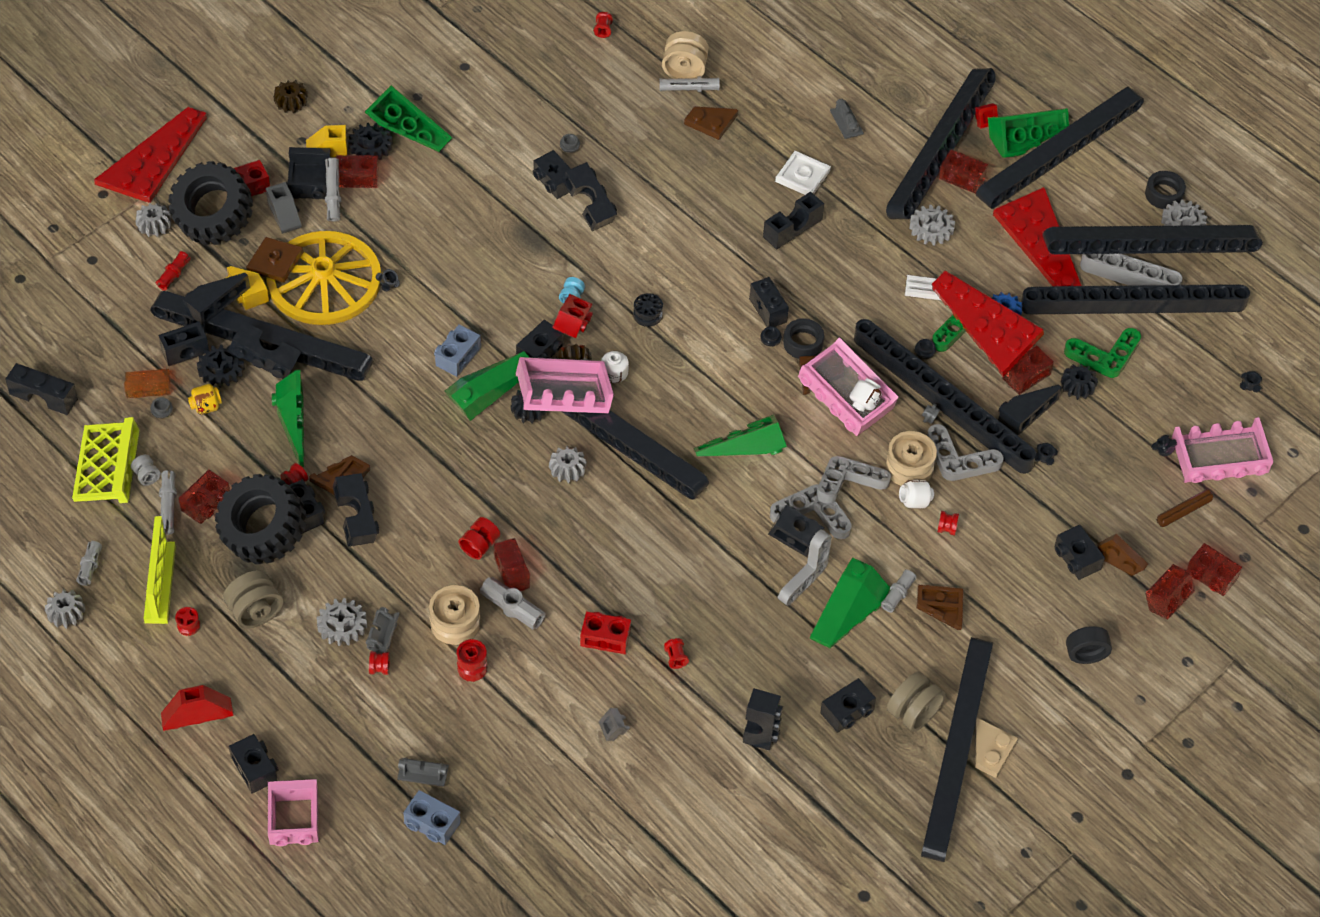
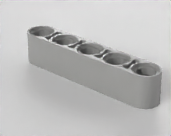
[1080,254,1182,286]

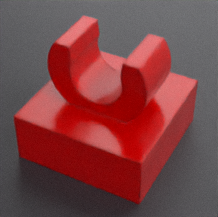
[975,103,998,129]

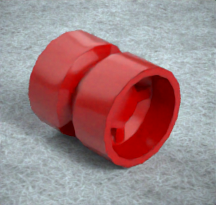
[458,517,501,560]
[456,639,487,682]

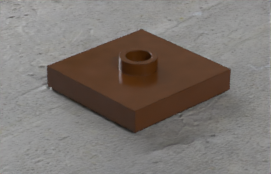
[246,237,304,283]

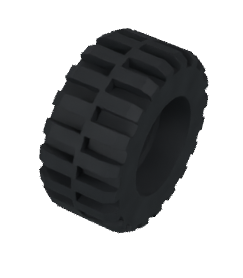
[168,161,253,245]
[215,474,307,565]

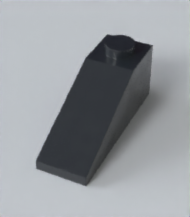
[183,273,250,325]
[998,384,1062,436]

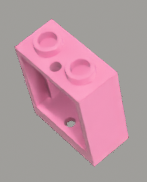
[268,779,318,846]

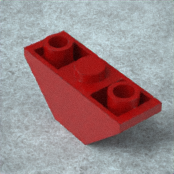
[161,685,234,731]

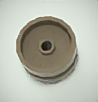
[223,570,283,629]
[887,671,946,732]

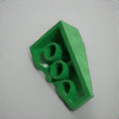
[365,85,453,152]
[988,108,1069,158]
[444,351,530,421]
[272,370,304,467]
[694,414,787,456]
[810,557,890,648]

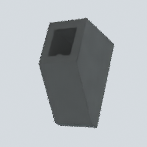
[266,182,302,234]

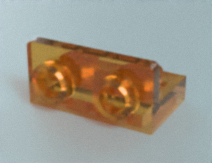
[124,369,171,398]

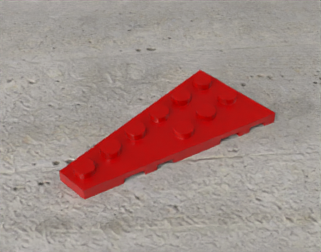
[94,107,207,203]
[993,187,1081,286]
[931,271,1044,377]

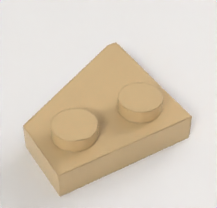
[975,718,1018,778]

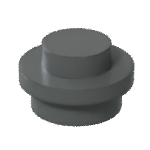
[560,134,580,153]
[150,397,173,418]
[921,403,940,424]

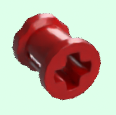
[593,12,613,38]
[664,638,689,669]

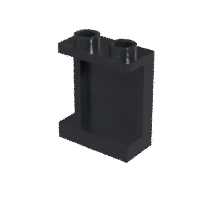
[286,147,331,199]

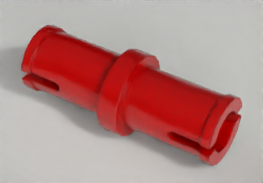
[155,251,191,291]

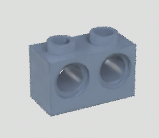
[434,324,481,377]
[403,790,461,845]

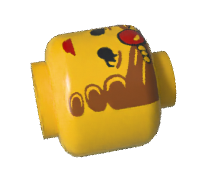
[188,384,222,415]

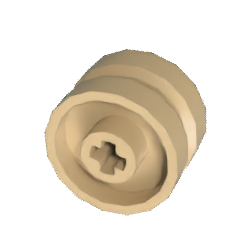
[662,31,709,79]
[886,431,937,486]
[429,585,480,645]

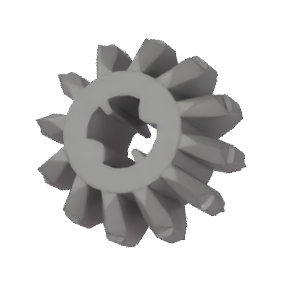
[135,202,172,237]
[549,446,587,484]
[45,588,85,629]

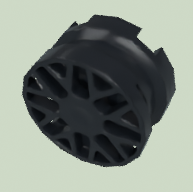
[633,293,663,327]

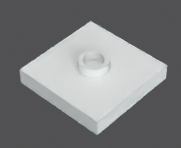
[775,151,831,195]

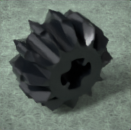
[1060,364,1098,400]
[511,387,547,424]

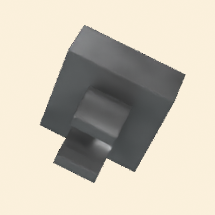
[599,708,630,741]

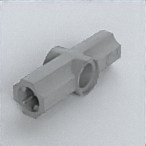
[480,577,545,629]

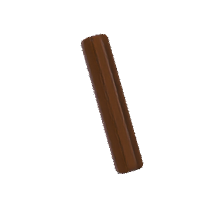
[1156,489,1214,527]

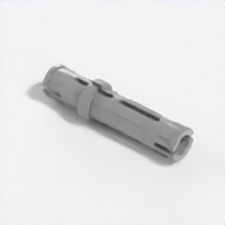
[660,76,720,92]
[325,158,342,222]
[159,470,177,535]

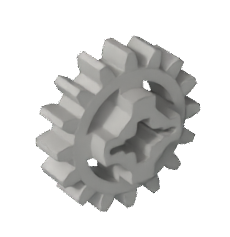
[1161,200,1207,226]
[909,205,955,245]
[317,598,367,646]

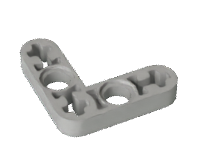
[927,424,1003,481]
[816,456,891,503]
[770,484,851,539]
[778,529,832,606]

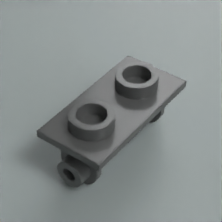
[830,99,864,139]
[366,607,400,654]
[397,757,449,787]

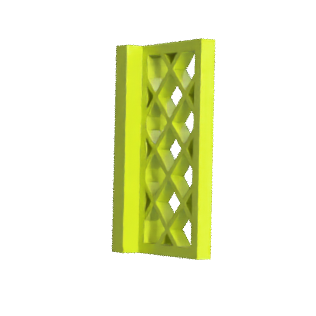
[72,417,140,503]
[144,516,176,624]

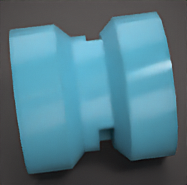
[559,277,585,303]

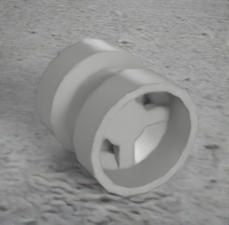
[130,454,161,486]

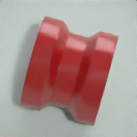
[280,463,309,485]
[937,511,959,536]
[175,607,200,636]
[369,651,390,675]

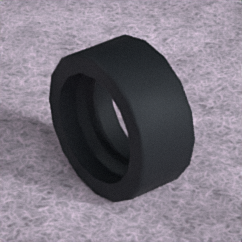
[1145,171,1186,209]
[783,318,824,359]
[1066,626,1112,664]

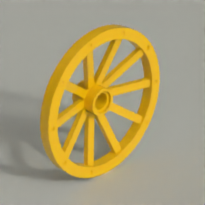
[266,231,381,325]

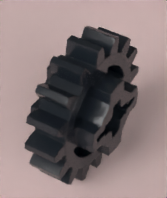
[348,123,393,162]
[197,344,245,388]

